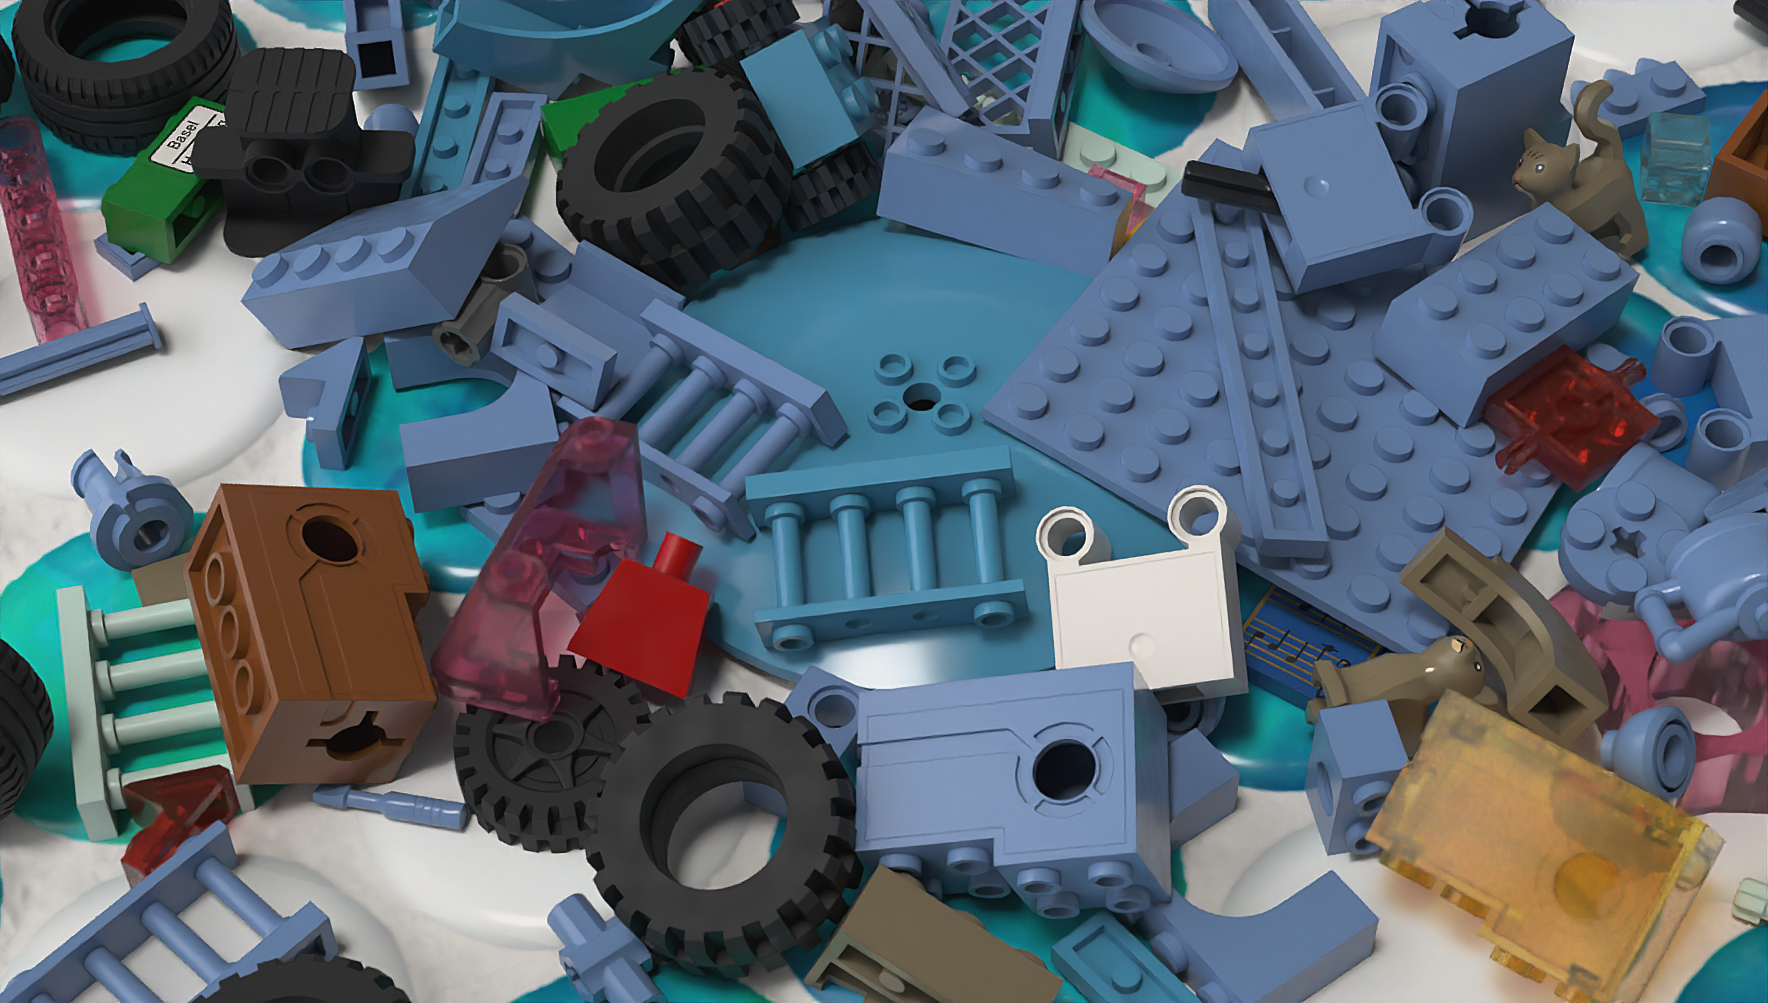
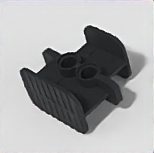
[190,47,416,258]

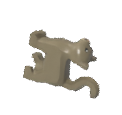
[1511,79,1650,257]
[1305,636,1509,758]

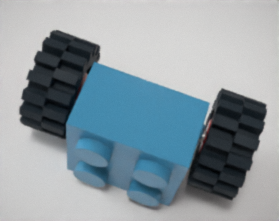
[683,0,883,232]

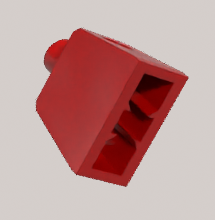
[566,532,715,699]

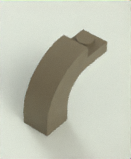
[1400,525,1609,754]

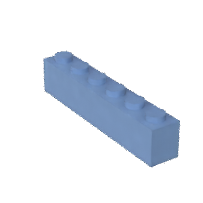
[1208,0,1368,121]

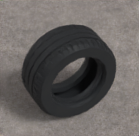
[11,0,242,154]

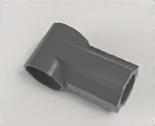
[432,243,538,368]

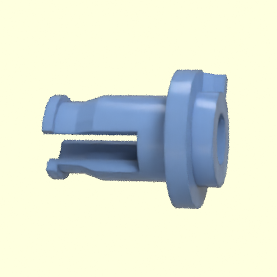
[70,448,194,572]

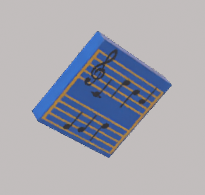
[1242,583,1388,710]

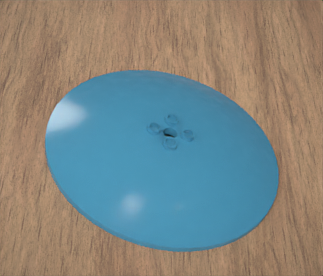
[612,217,1187,691]

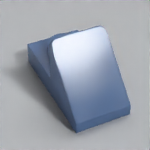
[278,336,373,471]

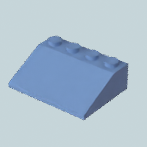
[240,174,530,350]

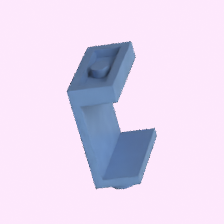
[490,240,686,411]

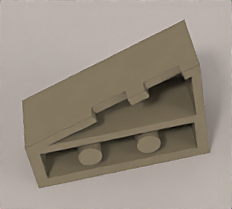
[802,863,1064,1003]

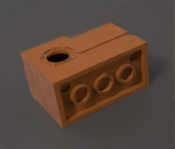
[182,483,438,785]

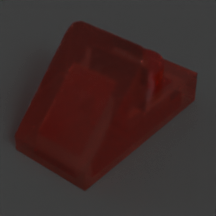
[120,764,241,889]

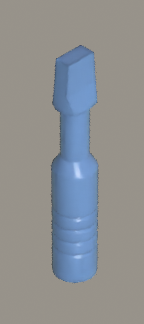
[313,783,468,830]

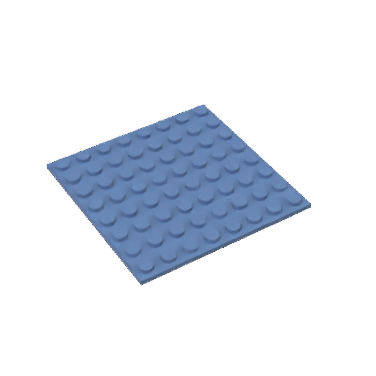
[980,138,1640,653]

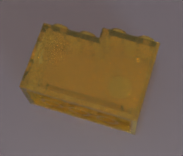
[1364,688,1726,1003]

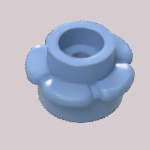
[1627,393,1688,452]

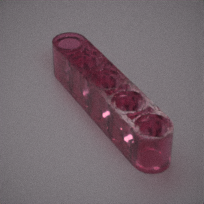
[0,114,90,345]

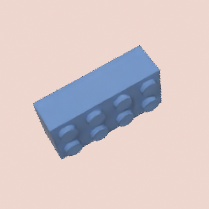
[1371,201,1641,429]

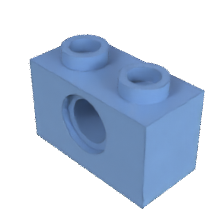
[1304,699,1411,856]

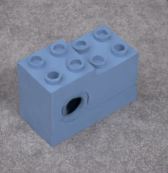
[1368,0,1575,244]
[855,661,1171,919]

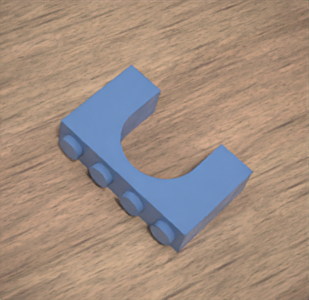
[383,302,575,514]
[1113,728,1379,1003]

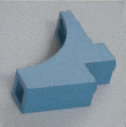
[432,0,707,101]

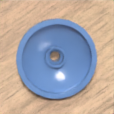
[1079,0,1238,94]

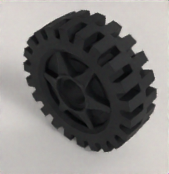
[453,654,653,854]

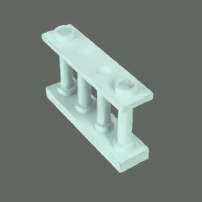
[56,585,256,843]

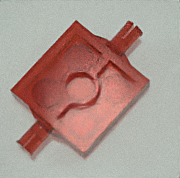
[1481,344,1662,493]

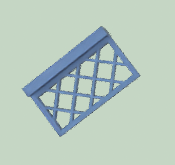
[759,0,978,171]
[923,0,1086,161]

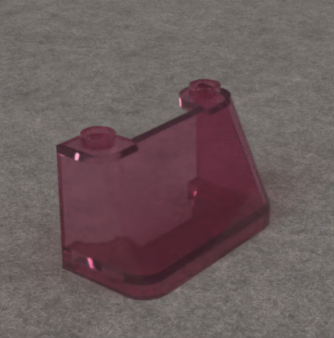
[430,416,648,723]

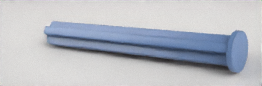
[0,302,162,397]

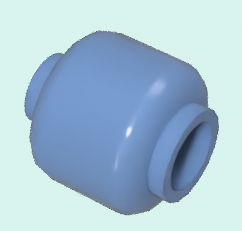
[1681,197,1763,285]

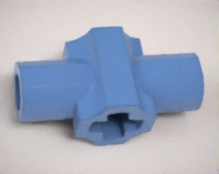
[547,893,666,1003]

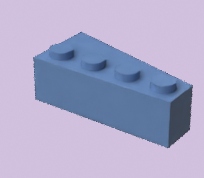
[876,105,1134,279]

